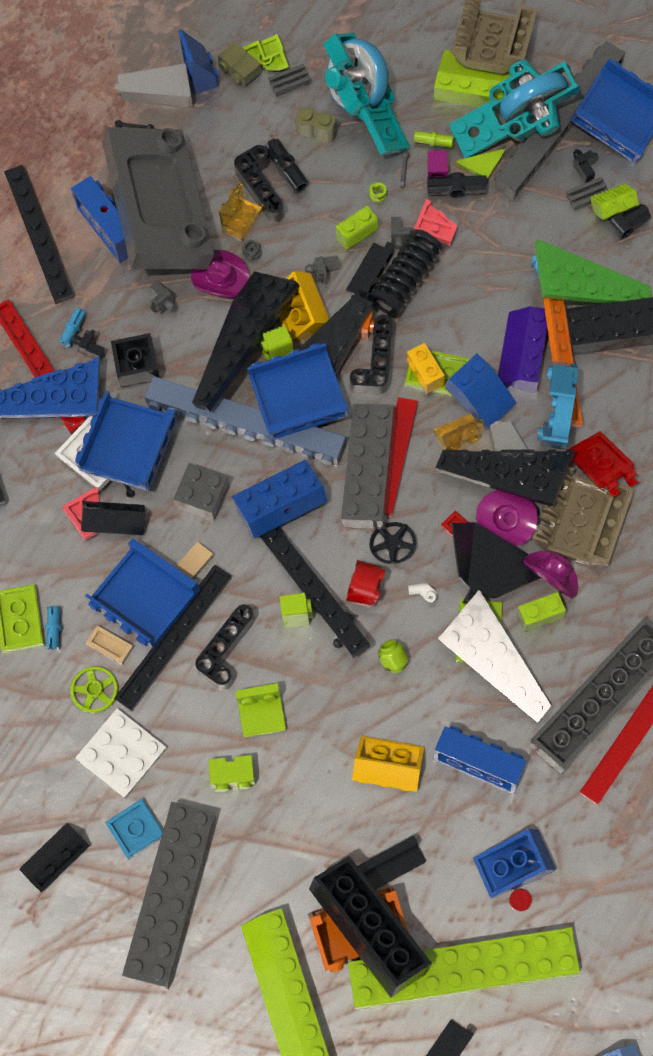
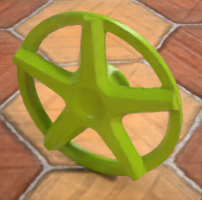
[70,666,118,713]

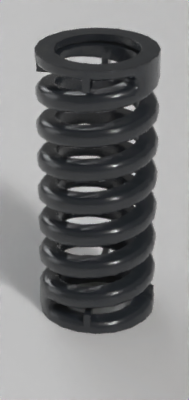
[367,229,443,318]

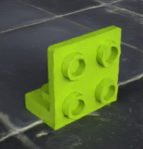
[235,683,286,738]

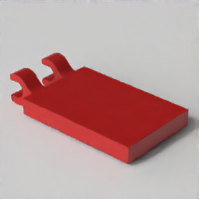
[566,431,638,497]

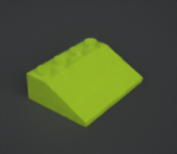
[433,49,515,111]

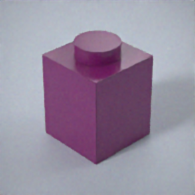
[427,149,448,177]

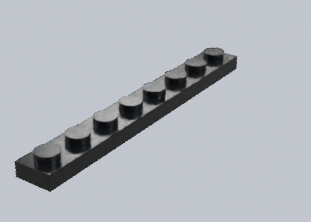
[4,165,74,305]
[259,527,370,658]

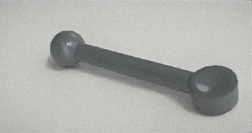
[400,151,410,188]

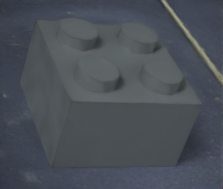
[173,463,229,521]

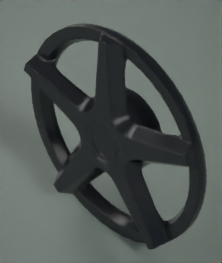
[369,522,416,564]

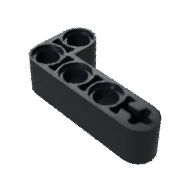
[234,145,284,222]
[349,314,392,395]
[195,604,255,690]

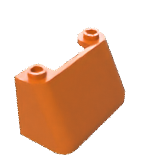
[308,887,409,973]

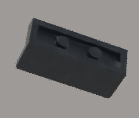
[346,241,395,298]
[81,501,146,535]
[19,823,89,892]
[358,836,426,890]
[426,1020,474,1056]

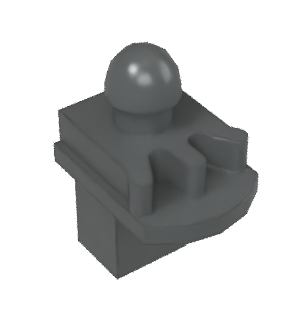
[391,217,415,249]
[305,256,340,284]
[149,281,175,314]

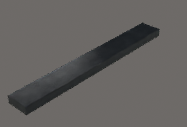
[114,565,232,712]

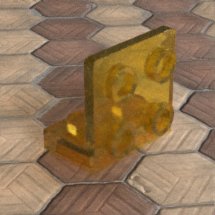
[219,183,262,242]
[434,413,483,450]

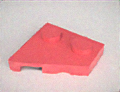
[414,199,457,246]
[62,488,99,541]

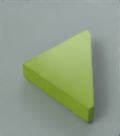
[456,149,505,181]

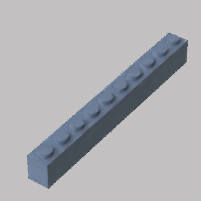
[144,376,346,466]

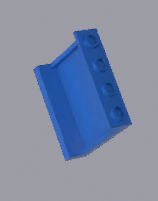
[570,59,653,163]
[247,343,349,441]
[75,391,178,491]
[85,538,200,649]

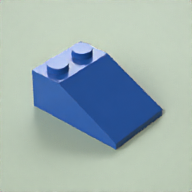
[178,30,219,94]
[445,353,517,430]
[473,829,556,899]

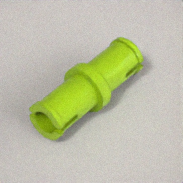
[414,130,454,148]

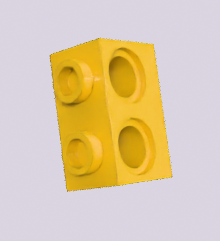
[407,343,445,394]

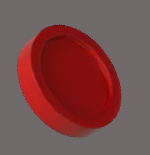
[509,889,532,912]

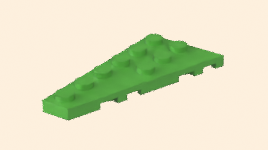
[535,239,652,304]

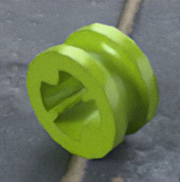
[369,182,387,202]

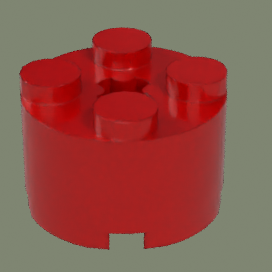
[346,560,385,607]

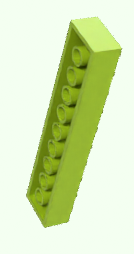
[348,927,580,1011]

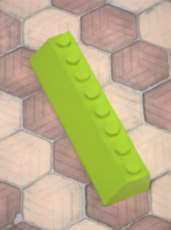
[241,908,329,1056]

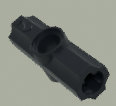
[265,138,309,193]
[427,172,487,198]

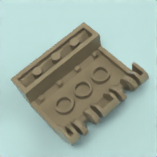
[451,0,538,74]
[531,467,634,565]

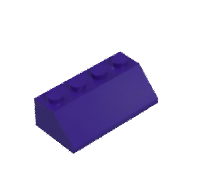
[498,306,547,393]

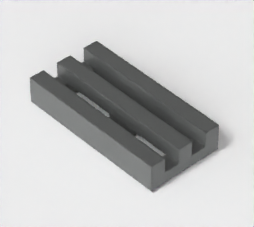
[268,64,311,96]
[566,177,609,210]

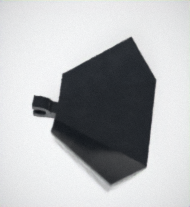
[451,522,541,605]

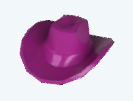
[191,250,250,298]
[476,490,538,546]
[524,551,578,599]

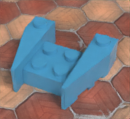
[537,361,578,449]

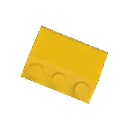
[278,271,329,343]
[352,736,425,792]

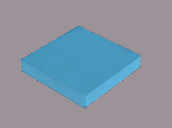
[105,799,163,860]

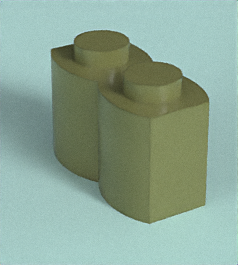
[218,42,262,86]
[295,108,337,142]

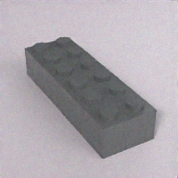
[341,404,397,529]

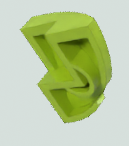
[242,34,290,71]

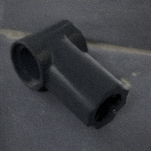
[609,204,651,239]

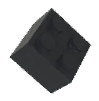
[111,333,160,387]

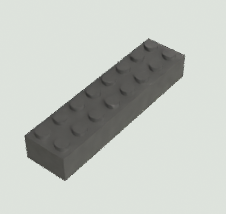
[529,617,653,775]
[122,801,216,990]

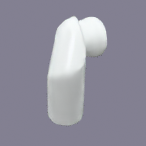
[408,583,438,603]

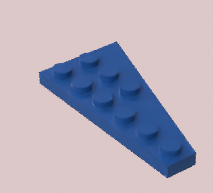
[0,357,101,418]

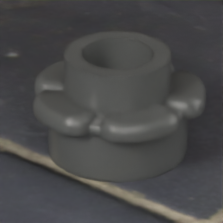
[242,240,261,259]

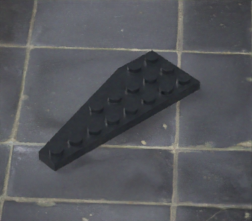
[192,271,300,412]

